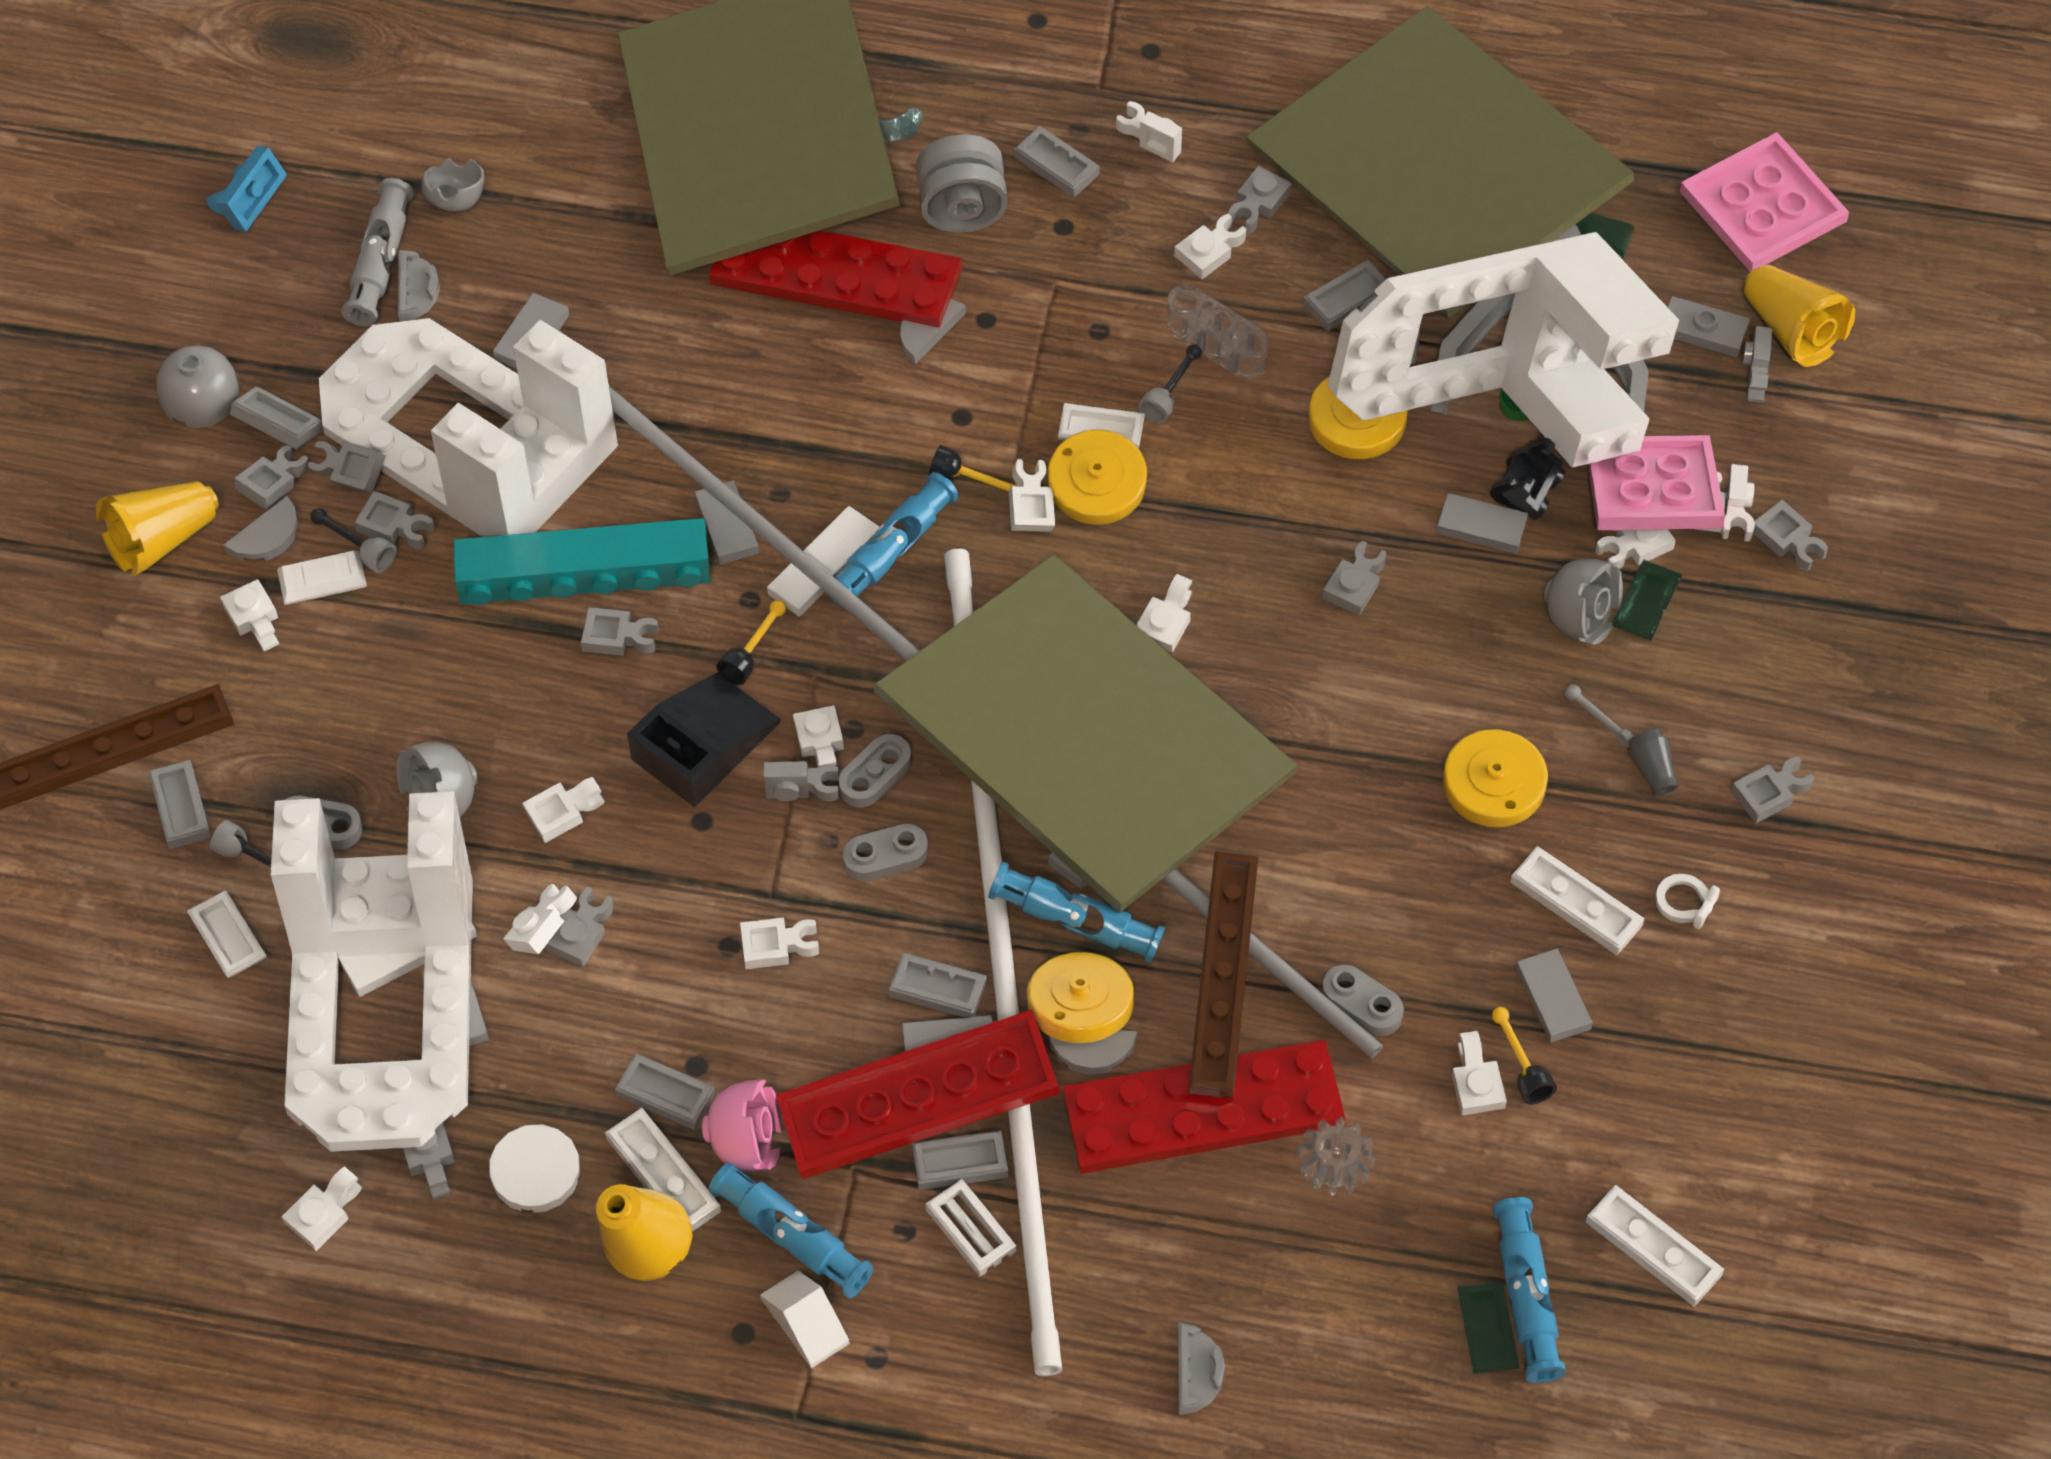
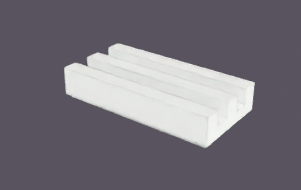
[925,1179,1017,1277]

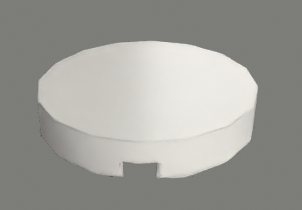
[490,1124,580,1213]

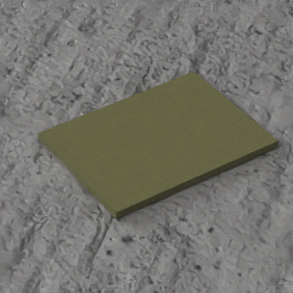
[618,0,900,276]
[1246,6,1634,319]
[874,554,1298,913]

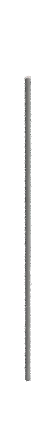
[609,386,1383,1059]

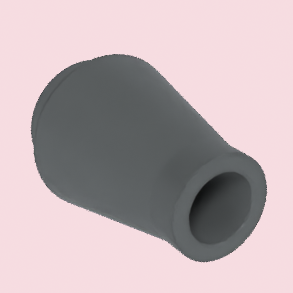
[1628,729,1679,796]

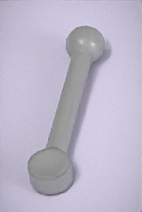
[1564,684,1634,747]

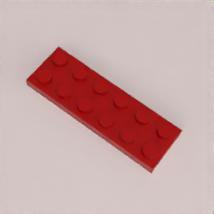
[709,230,963,328]
[776,1010,1061,1179]
[1063,1040,1346,1174]

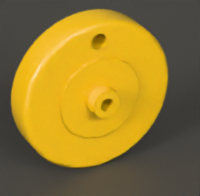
[1308,376,1408,459]
[1048,429,1147,525]
[1443,729,1548,827]
[1027,952,1134,1043]

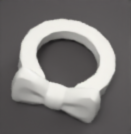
[1655,874,1720,929]

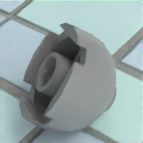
[156,345,240,428]
[1544,558,1623,645]
[396,741,477,817]

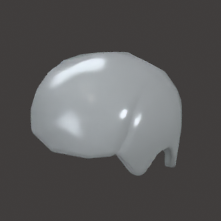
[421,158,484,213]

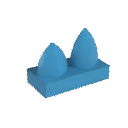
[206,146,287,232]

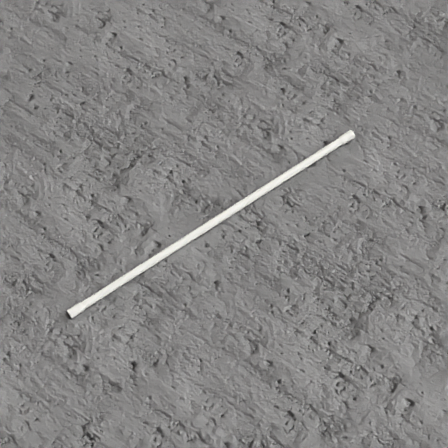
[944,549,1062,1376]

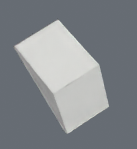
[760,1271,850,1368]

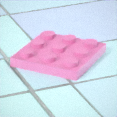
[1679,132,1849,272]
[1587,435,1725,531]

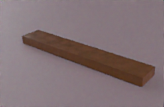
[0,684,234,810]
[1188,851,1258,1099]

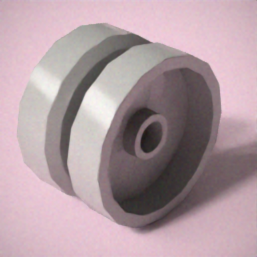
[916,134,1008,233]

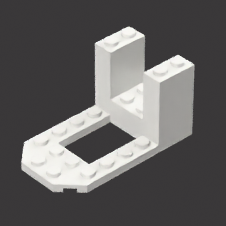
[1328,232,1679,468]
[319,318,618,537]
[271,791,473,1152]

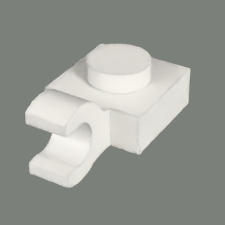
[1116,101,1182,163]
[1721,464,1755,542]
[1137,574,1192,654]
[220,579,279,652]
[793,705,844,767]
[522,777,605,843]
[1451,1031,1507,1116]
[282,1166,362,1251]

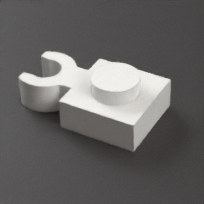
[1174,214,1246,279]
[1008,459,1055,532]
[1595,529,1676,569]
[503,884,577,954]
[740,917,819,969]

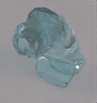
[879,107,924,141]

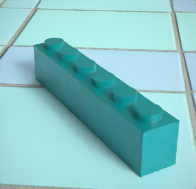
[454,518,711,605]

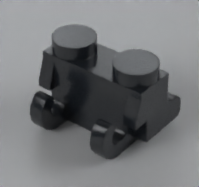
[1490,438,1566,520]

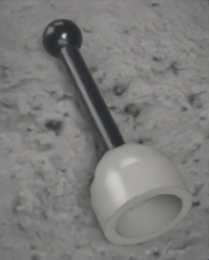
[1138,344,1202,424]
[310,508,397,573]
[209,819,272,867]

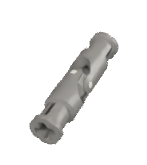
[341,178,414,327]

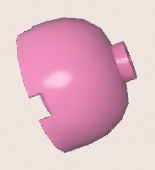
[702,1079,782,1171]

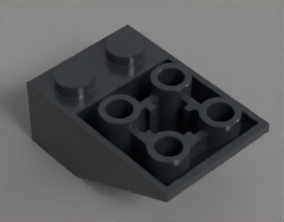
[627,672,781,807]

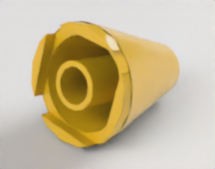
[1744,265,1856,367]
[96,481,219,576]
[596,1184,693,1282]

